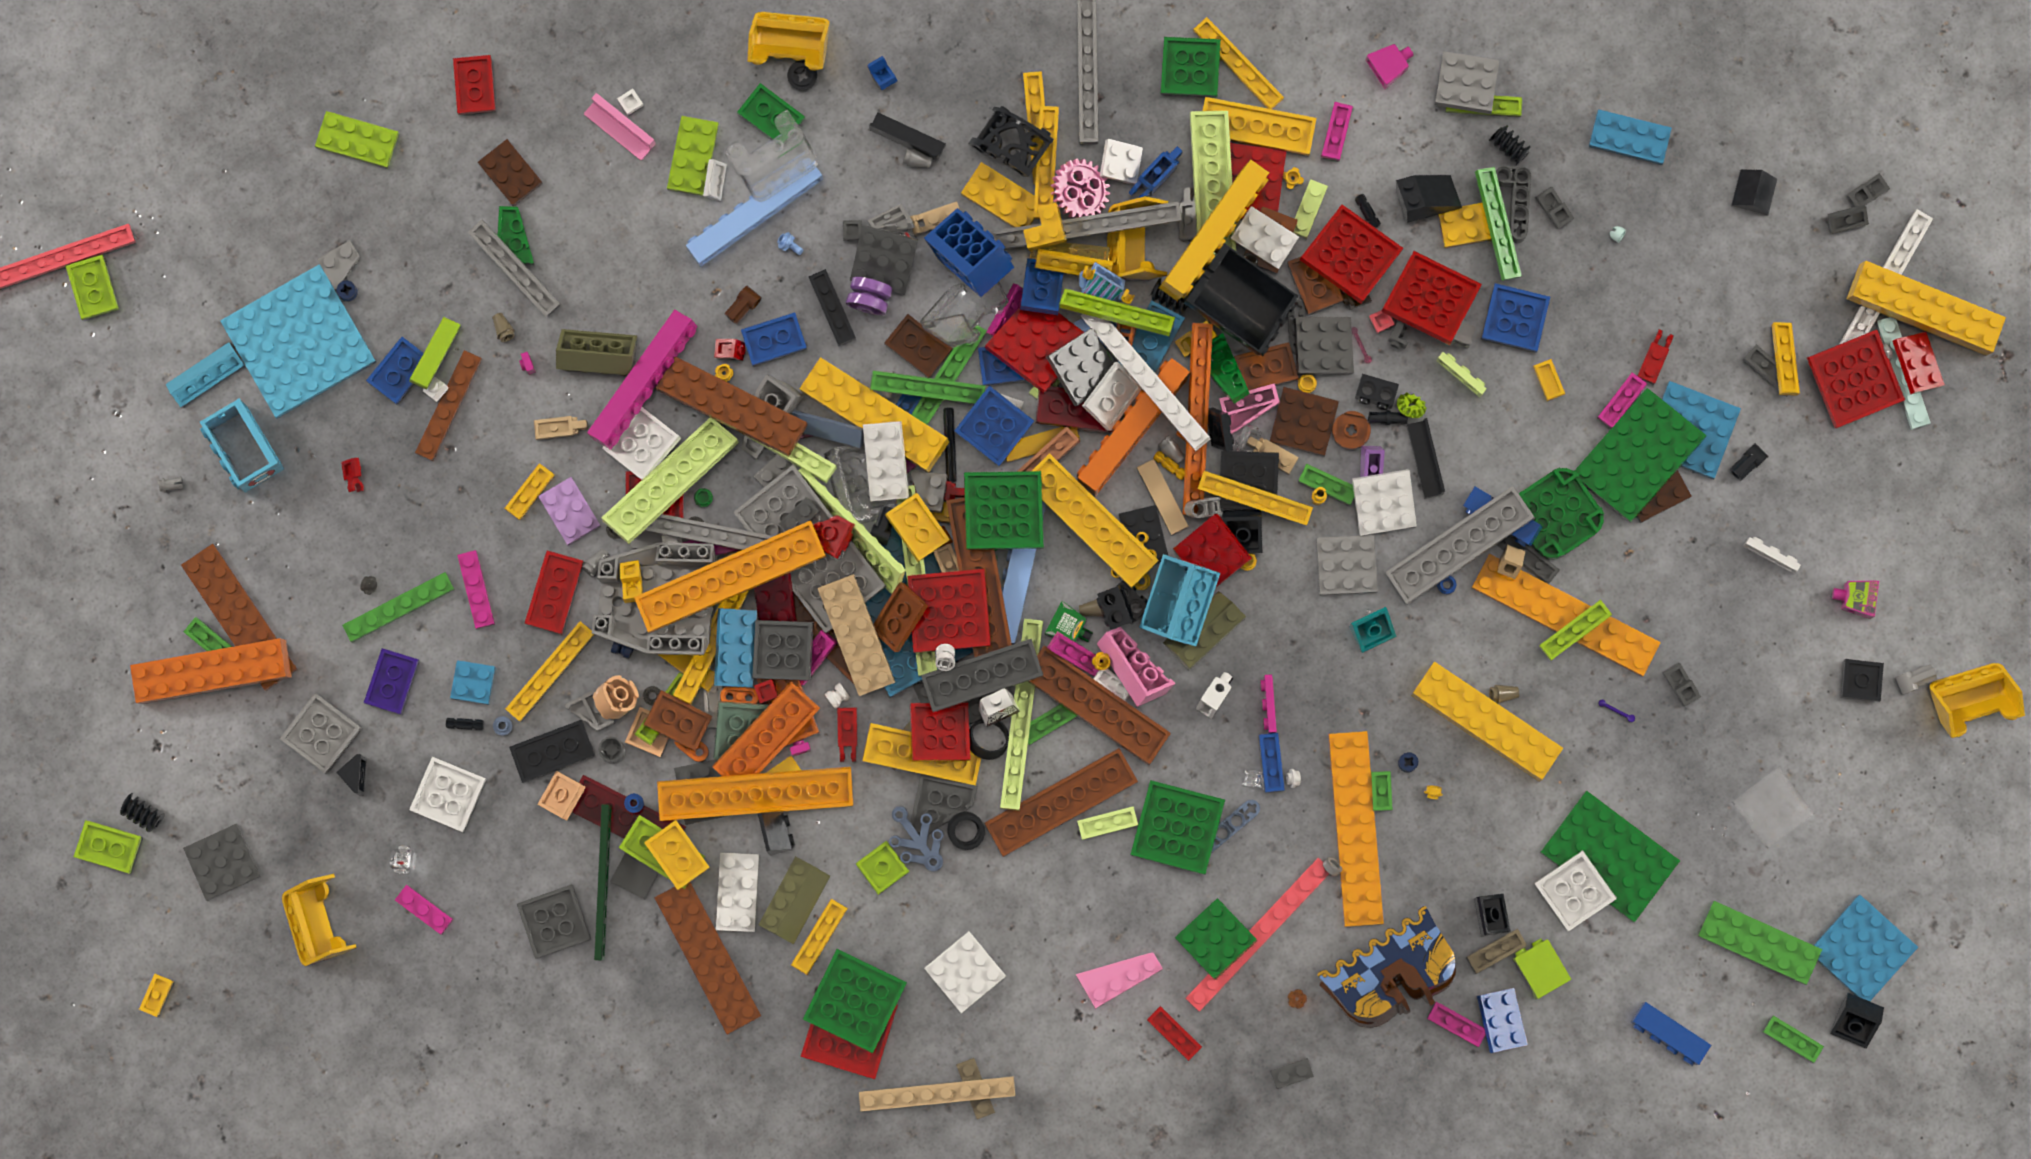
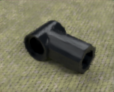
[1729,443,1769,481]
[870,505,893,546]

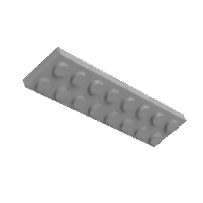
[1385,486,1535,605]

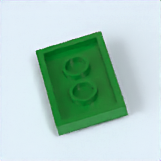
[737,83,805,147]

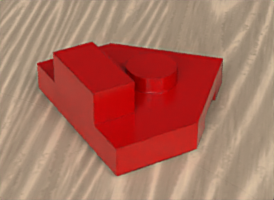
[813,515,855,559]

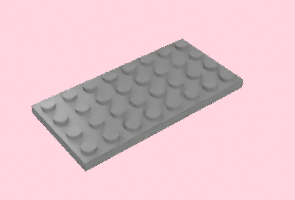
[733,465,886,633]

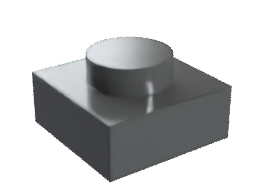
[843,220,862,241]

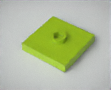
[855,841,909,895]

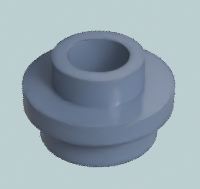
[493,716,512,736]

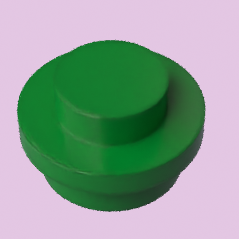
[694,488,713,507]

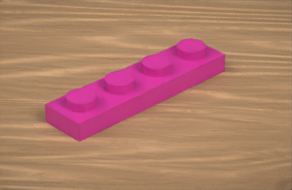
[457,550,495,629]

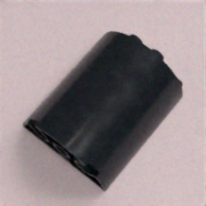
[1183,243,1298,356]

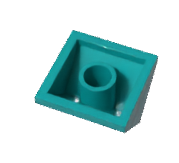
[1349,607,1397,653]

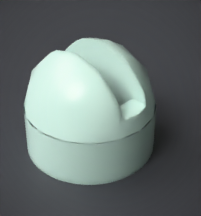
[1610,226,1626,243]

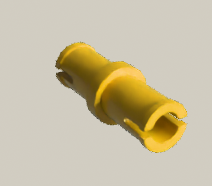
[1311,487,1327,505]

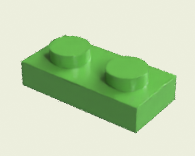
[1371,771,1393,811]

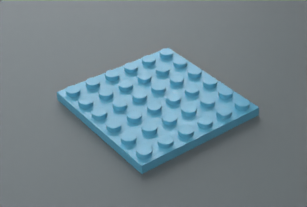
[220,264,376,419]

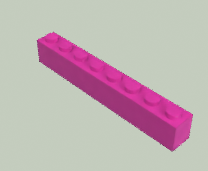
[587,309,698,450]

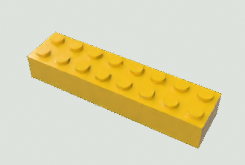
[1159,160,1269,301]
[1847,261,2006,356]
[799,357,949,472]
[1411,661,1563,782]

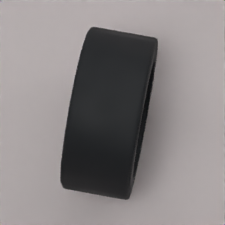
[947,811,985,850]

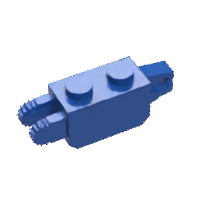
[1129,146,1183,198]

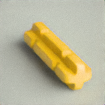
[1153,451,1185,480]

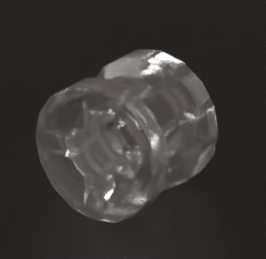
[1242,770,1263,788]

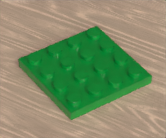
[964,471,1044,550]
[1130,780,1226,875]
[803,949,907,1053]

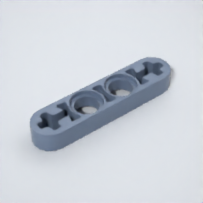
[1212,800,1260,853]

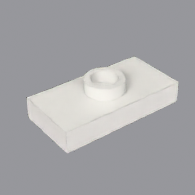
[703,159,727,201]
[1093,669,1129,701]

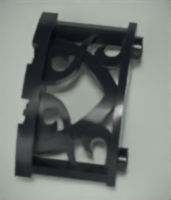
[968,106,1054,177]

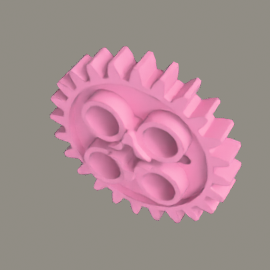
[1051,159,1110,218]

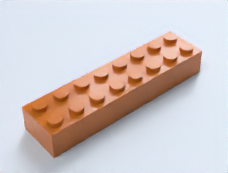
[1077,358,1190,497]
[130,638,292,704]

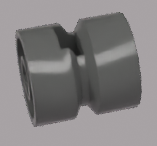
[598,737,626,764]

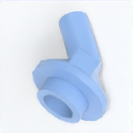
[777,232,804,255]

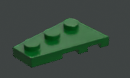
[497,206,535,265]

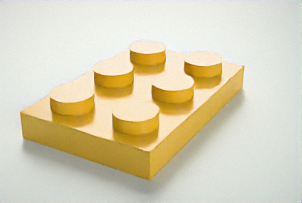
[1438,203,1492,248]
[885,493,950,562]
[644,820,710,890]

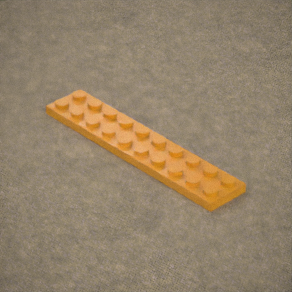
[634,520,826,633]
[1471,553,1661,677]
[1328,731,1384,927]
[657,767,853,821]

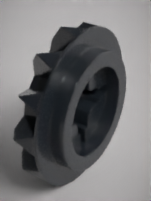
[787,61,817,91]

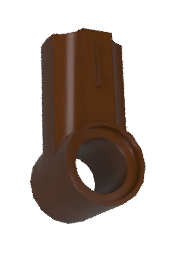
[724,285,762,325]

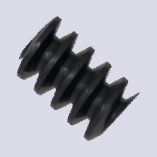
[1489,125,1531,166]
[1150,278,1188,315]
[120,793,165,832]

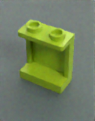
[1513,938,1572,1000]

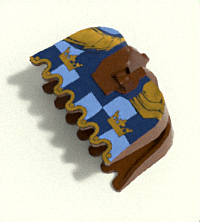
[1317,906,1456,1028]

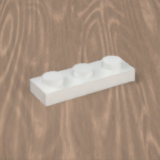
[1743,537,1801,574]

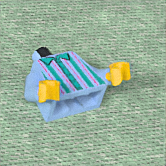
[1079,262,1135,304]

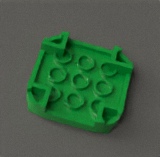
[1519,467,1604,560]

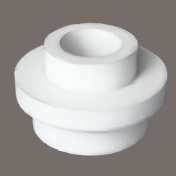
[1286,769,1301,788]

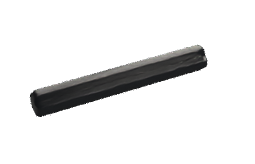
[943,407,957,483]

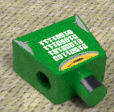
[1045,601,1093,642]

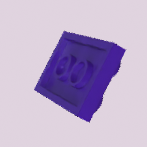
[364,648,419,715]

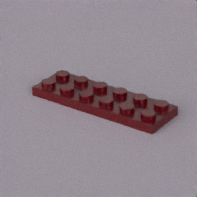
[572,775,686,839]

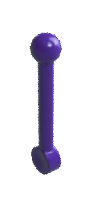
[1598,699,1635,722]

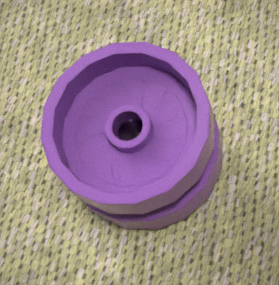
[846,277,893,316]

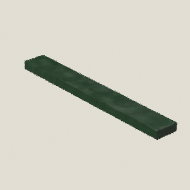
[594,804,612,961]

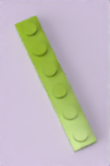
[1059,288,1175,337]

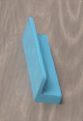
[166,343,244,407]

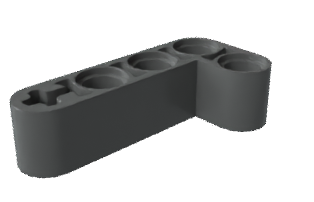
[1496,166,1531,243]

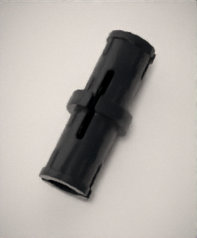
[1368,410,1408,425]

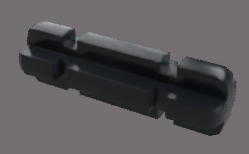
[1355,194,1381,228]
[446,718,484,730]

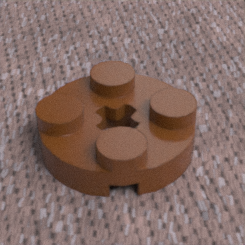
[1332,411,1371,450]

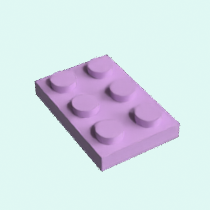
[538,477,601,546]

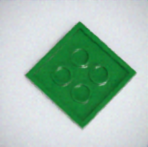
[1161,37,1221,97]
[1175,898,1257,980]

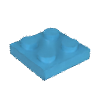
[450,660,496,705]

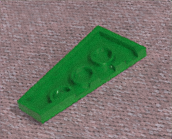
[1210,333,1250,404]

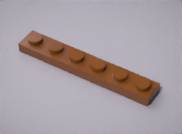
[415,350,482,461]

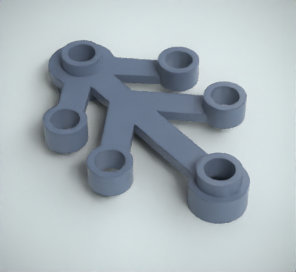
[889,806,944,871]

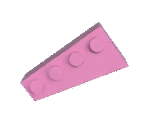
[1097,627,1176,707]
[1076,952,1163,1009]

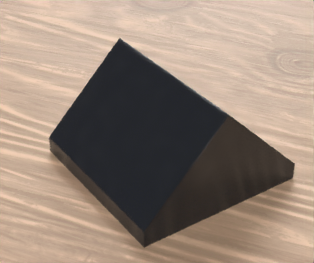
[1731,169,1777,215]
[336,754,367,796]
[1474,893,1511,937]

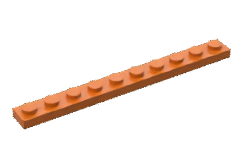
[1183,323,1213,515]

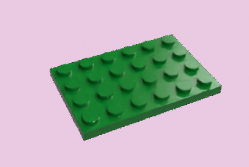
[1575,388,1706,523]
[1540,791,1680,923]

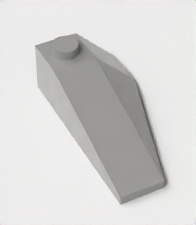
[741,374,804,459]

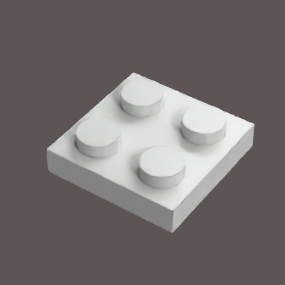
[1100,139,1143,185]

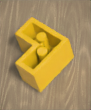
[1023,202,1067,251]

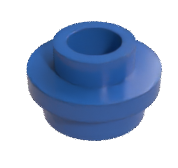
[1437,576,1457,594]
[624,793,644,813]

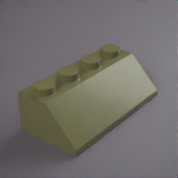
[556,329,637,376]
[1163,591,1246,671]
[758,856,830,944]

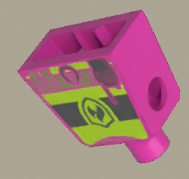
[1832,580,1879,619]

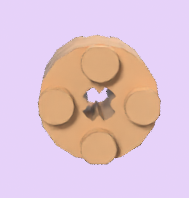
[593,675,639,719]

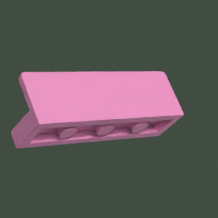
[584,93,656,160]

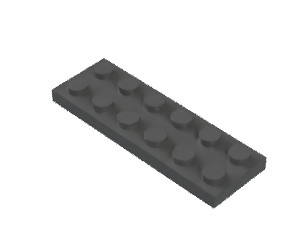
[921,639,1044,713]

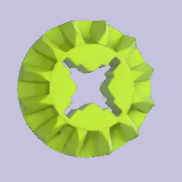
[1397,392,1427,418]

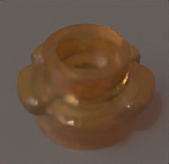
[1288,989,1307,1009]

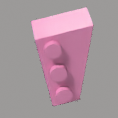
[1219,384,1280,435]

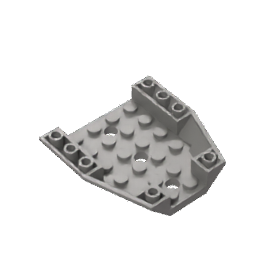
[592,543,716,655]

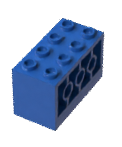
[924,208,1014,298]

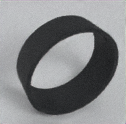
[969,718,1009,760]

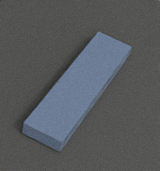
[792,410,864,448]

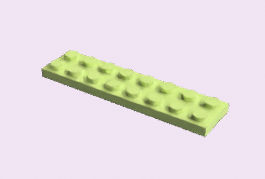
[1190,111,1236,255]
[601,417,739,544]
[798,468,906,594]

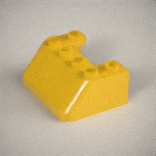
[747,12,829,70]
[1930,663,2025,738]

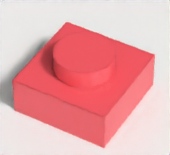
[1369,310,1395,334]

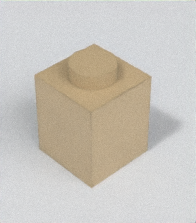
[1497,544,1525,579]

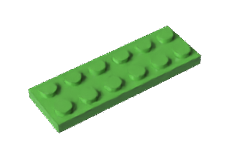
[1698,901,1822,985]

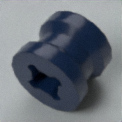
[337,280,358,302]
[1398,752,1418,773]

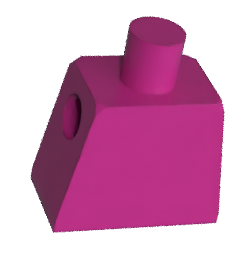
[1366,44,1414,89]

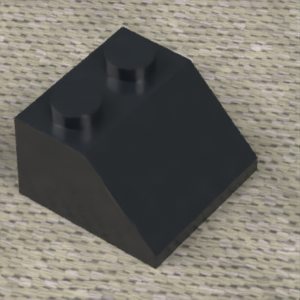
[1223,510,1263,553]
[1830,993,1884,1049]

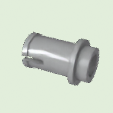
[158,476,183,493]

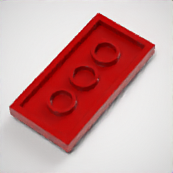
[524,550,584,635]

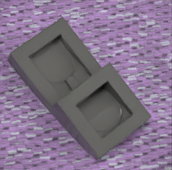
[1847,173,1890,206]
[1535,187,1574,229]
[1662,663,1701,707]

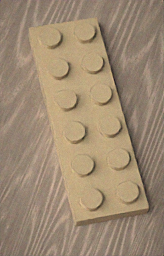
[817,574,895,696]

